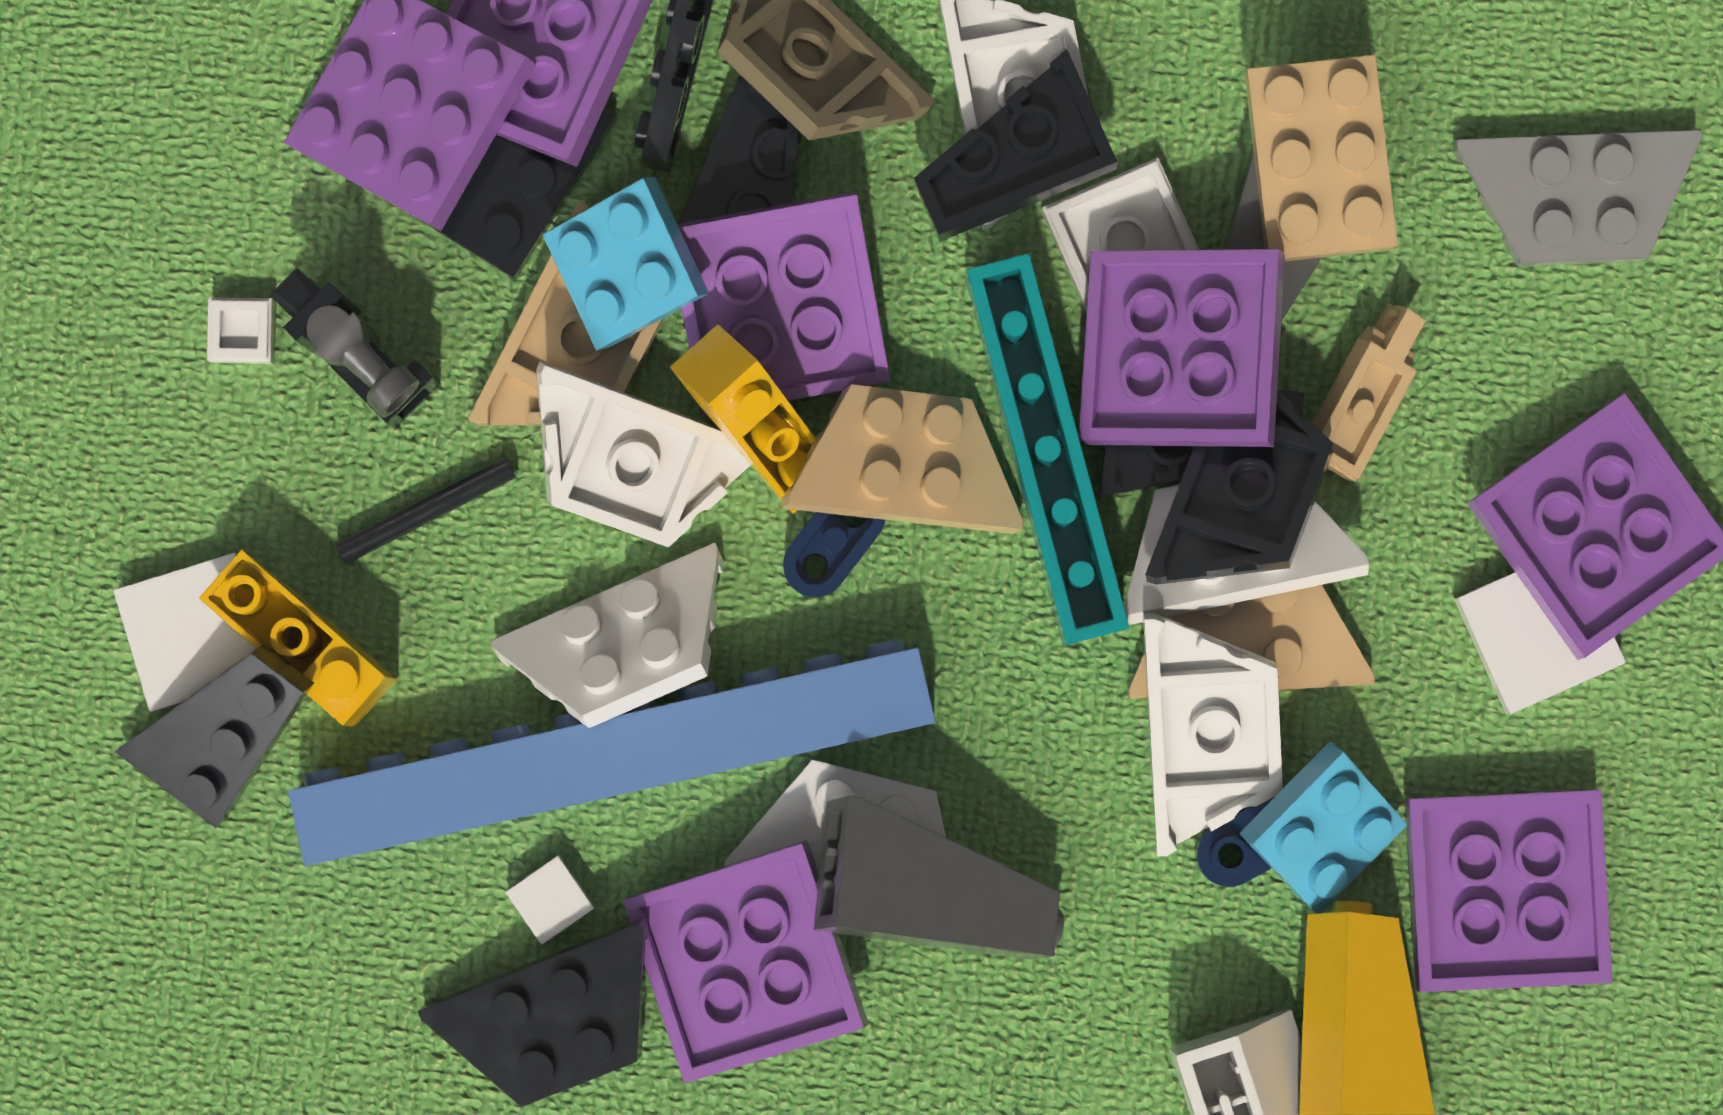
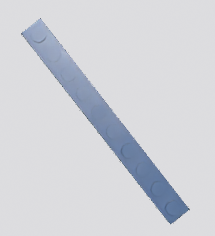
[288,638,935,867]

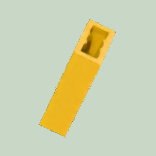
[1299,901,1435,1115]

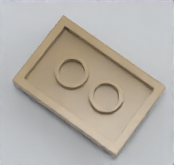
[1244,55,1398,262]

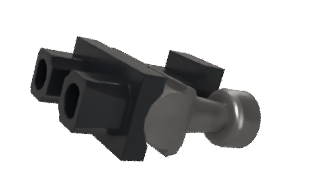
[270,268,440,429]

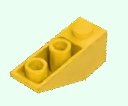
[670,324,816,514]
[199,549,398,727]

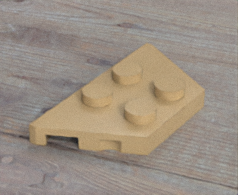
[468,201,664,426]
[781,384,1023,534]
[1127,585,1375,699]

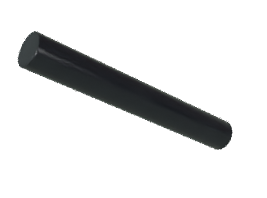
[335,455,517,564]

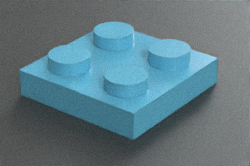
[543,177,709,351]
[1239,742,1407,914]

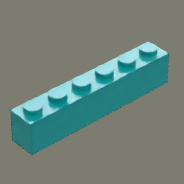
[965,253,1129,646]

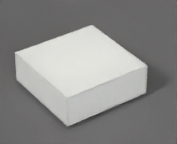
[207,298,275,364]
[505,855,596,945]

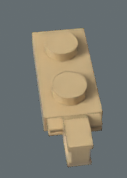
[1312,304,1426,482]

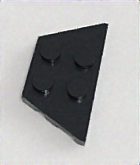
[1145,389,1334,585]
[417,917,648,1107]

